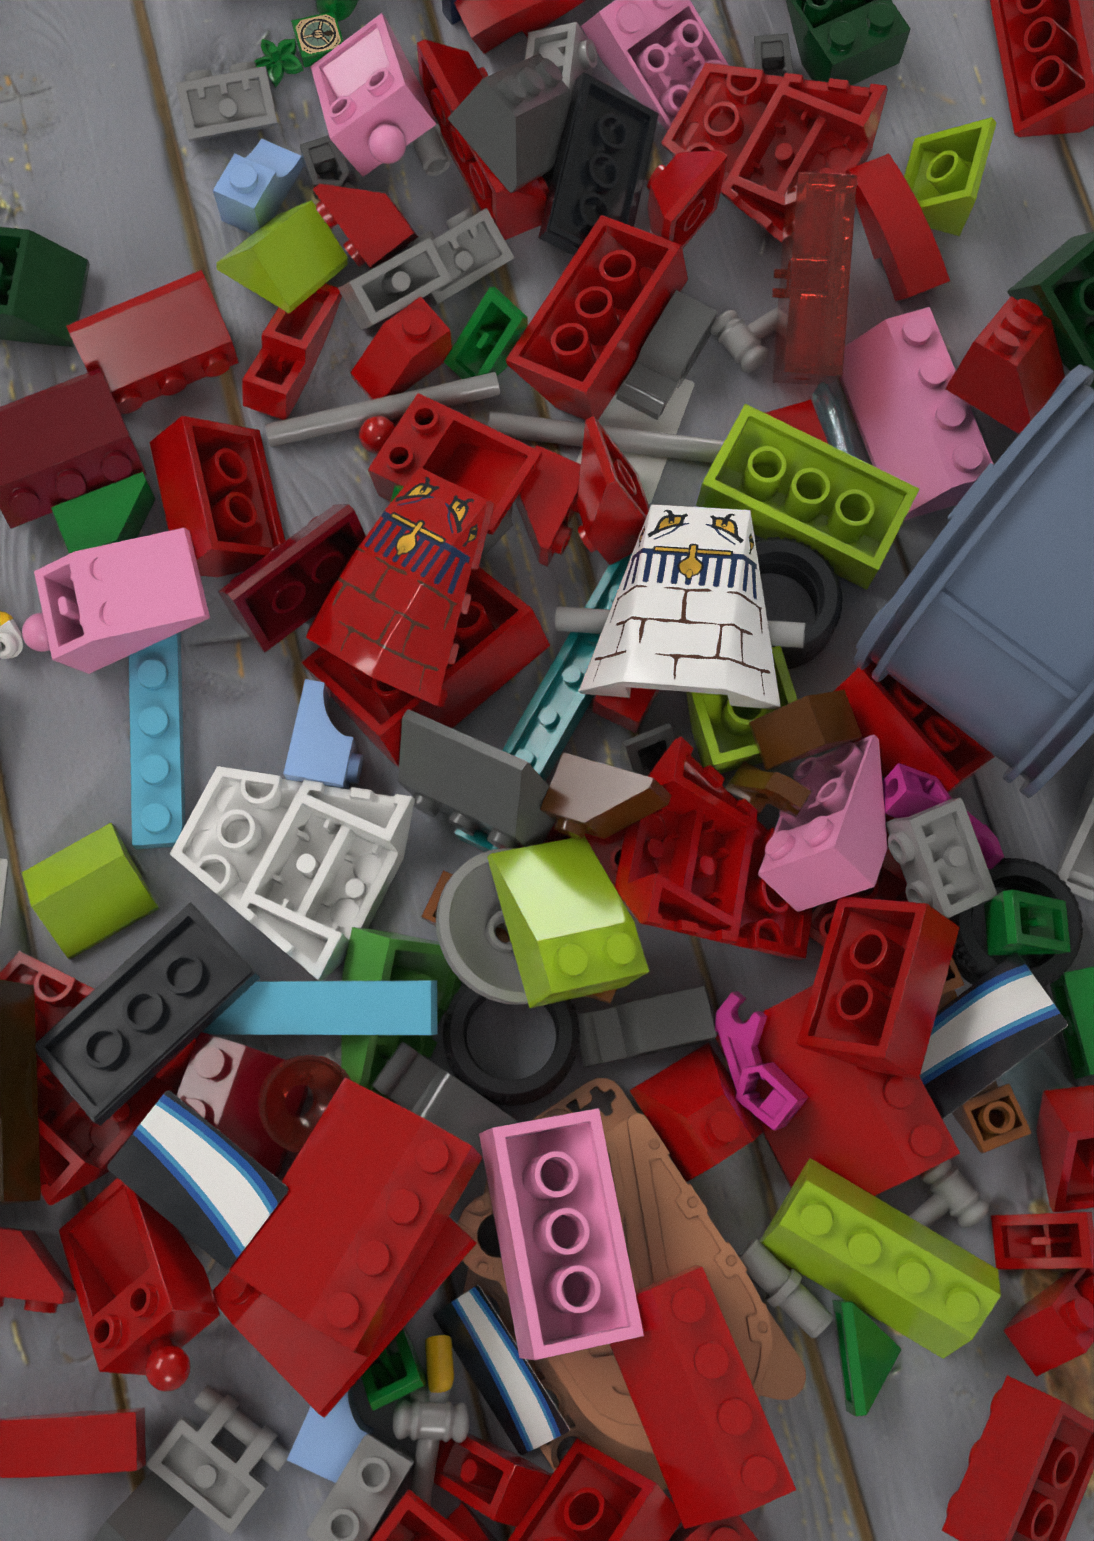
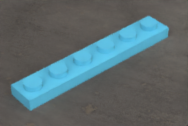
[129,632,186,850]

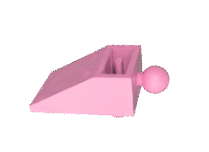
[310,13,437,177]
[22,528,210,674]

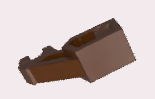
[725,761,812,818]

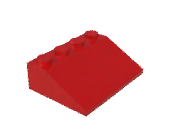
[301,567,550,768]
[715,985,960,1196]
[228,1077,483,1357]
[212,1216,477,1418]

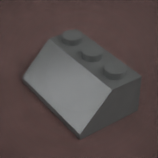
[447,54,570,193]
[398,709,556,849]

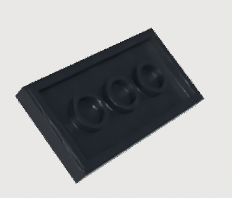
[538,72,659,256]
[35,902,260,1126]

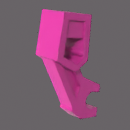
[882,763,1004,869]
[715,991,809,1131]

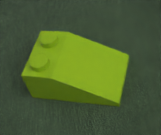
[487,836,649,1008]

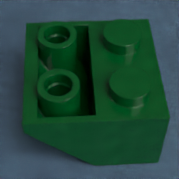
[786,0,911,85]
[0,227,90,347]

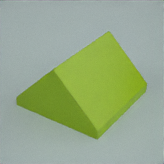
[904,117,997,236]
[216,200,348,313]
[21,823,160,960]

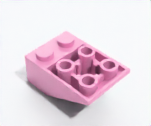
[581,0,729,131]
[758,734,888,912]

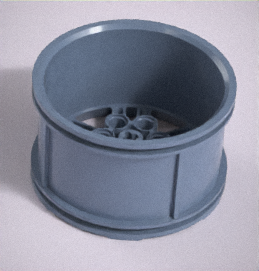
[853,364,1094,798]

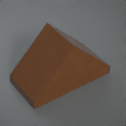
[749,690,862,771]

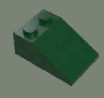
[1007,232,1094,388]

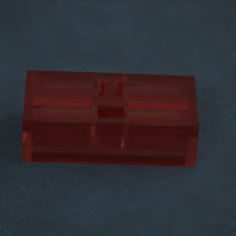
[772,172,857,386]

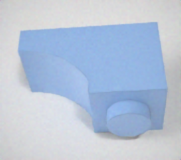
[213,138,304,234]
[283,679,363,789]
[287,1386,375,1483]

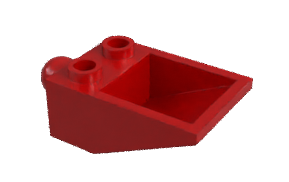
[359,393,543,535]
[58,1178,220,1392]

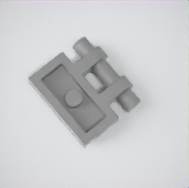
[146,1385,290,1536]

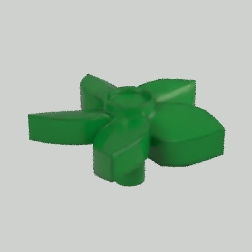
[254,39,304,88]

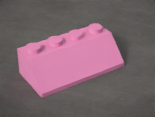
[831,307,993,520]
[479,1108,644,1360]

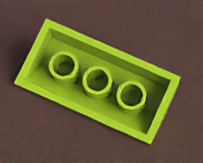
[696,404,920,590]
[759,1158,1001,1359]

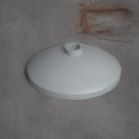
[436,848,528,1005]

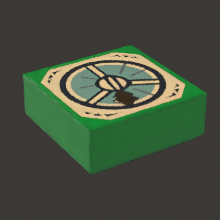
[291,11,344,68]

